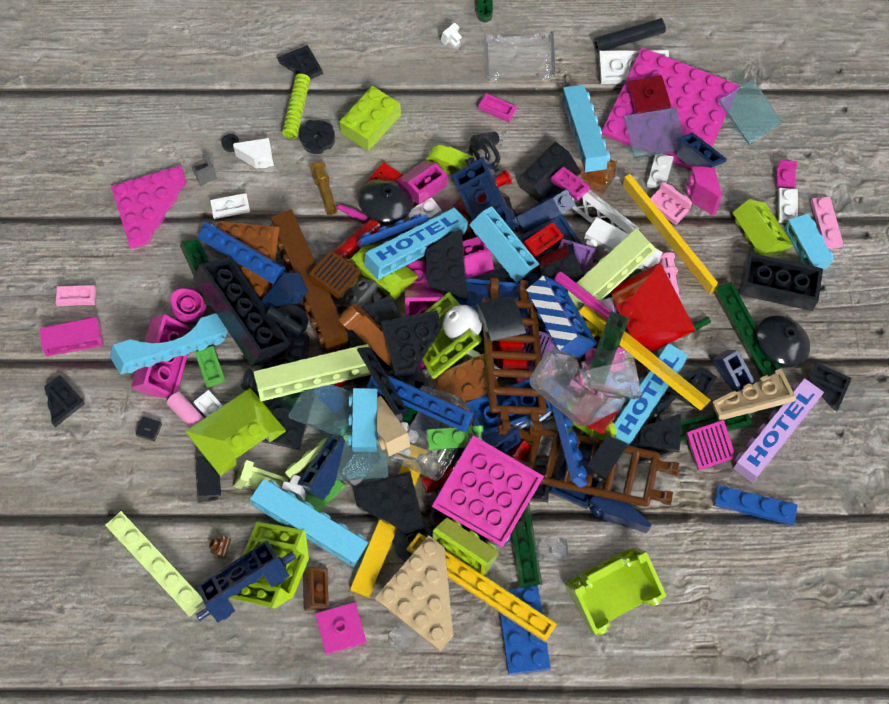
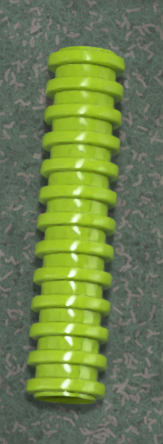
[282,74,310,139]

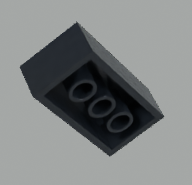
[739,253,823,311]

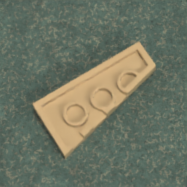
[713,368,795,421]

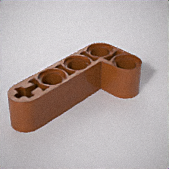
[338,303,392,368]

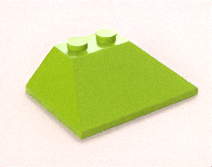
[423,292,482,379]
[185,388,286,476]
[229,522,309,609]

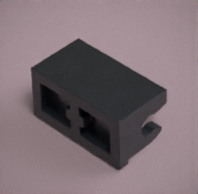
[585,435,626,482]
[195,458,221,503]

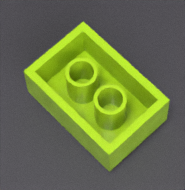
[340,86,401,151]

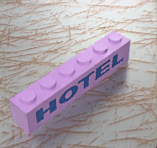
[733,378,824,483]

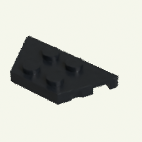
[425,229,468,300]

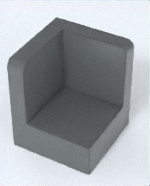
[192,154,217,186]

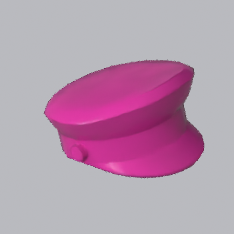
[170,288,206,322]

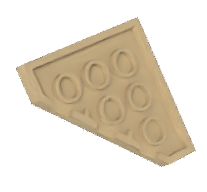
[375,535,454,652]

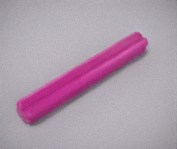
[554,272,619,325]

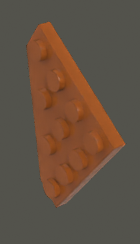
[217,221,279,300]

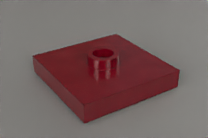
[627,75,671,115]

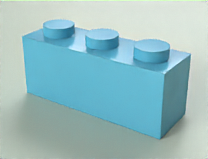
[784,214,833,270]
[348,388,377,452]

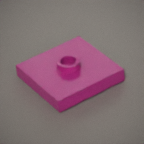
[316,602,367,655]

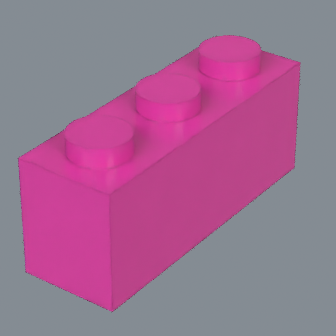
[39,317,104,357]

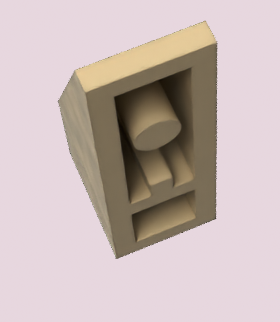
[376,396,410,456]

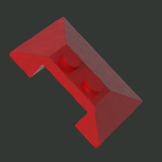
[611,262,696,353]

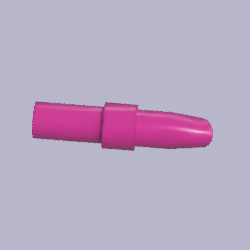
[337,204,369,222]

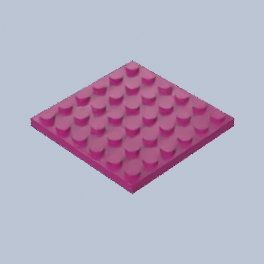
[602,47,740,171]

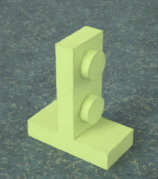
[233,460,289,490]

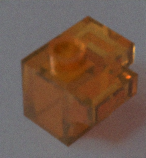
[583,159,617,194]

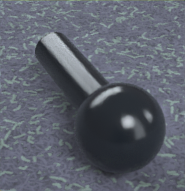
[647,393,676,423]

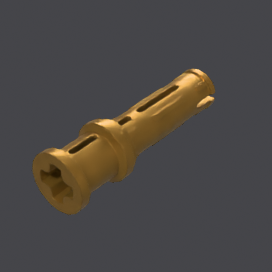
[310,162,338,215]

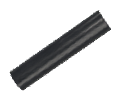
[593,18,666,53]

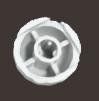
[443,305,482,342]

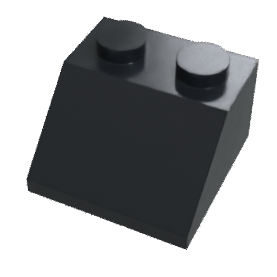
[538,243,584,281]

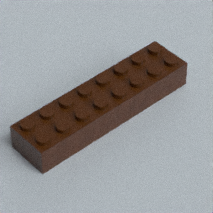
[270,209,349,354]

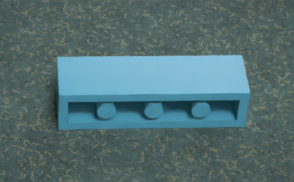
[469,206,539,283]

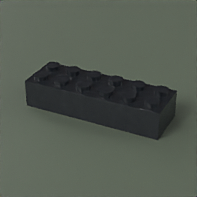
[193,257,291,367]

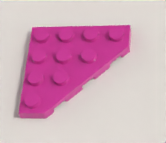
[111,165,187,249]

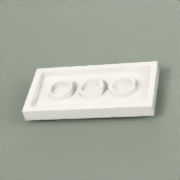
[599,50,669,84]

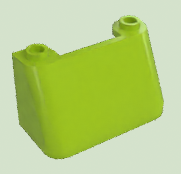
[565,547,667,635]

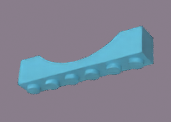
[110,313,228,375]

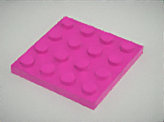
[432,435,544,547]

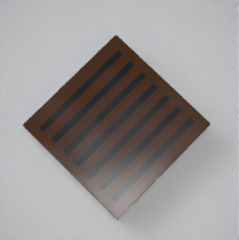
[308,250,361,299]

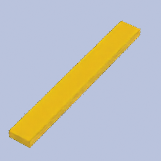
[623,174,718,294]
[579,305,710,410]
[350,445,428,599]
[407,532,557,643]

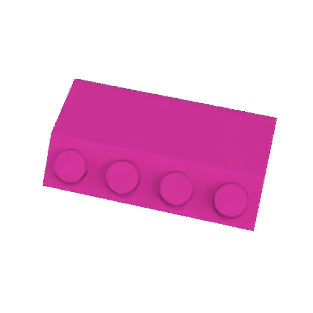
[131,314,192,399]

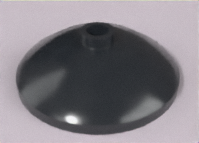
[358,179,413,223]
[756,315,810,367]

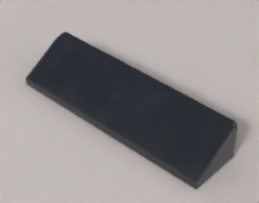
[357,347,409,420]

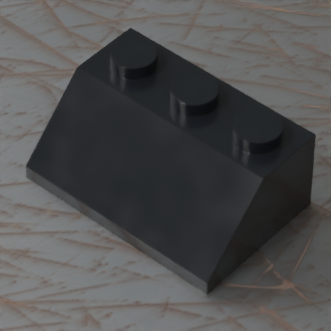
[519,141,581,202]

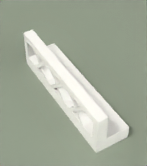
[572,190,640,234]

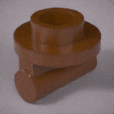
[209,534,231,558]

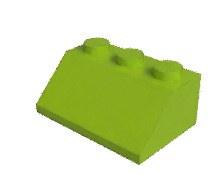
[733,199,794,257]
[350,244,418,301]
[433,518,498,576]

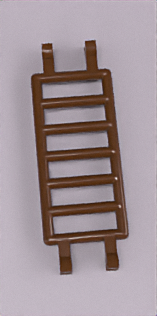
[481,278,547,436]
[510,427,680,507]

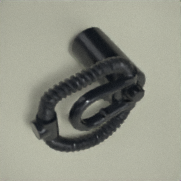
[468,131,501,173]

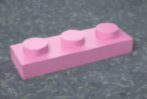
[811,197,843,249]

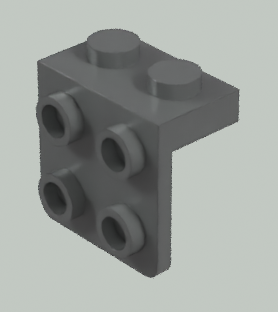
[331,277,385,309]

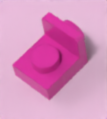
[776,159,798,189]

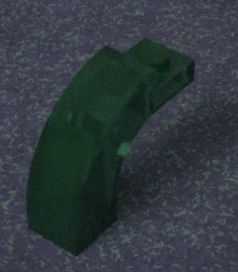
[585,311,629,385]

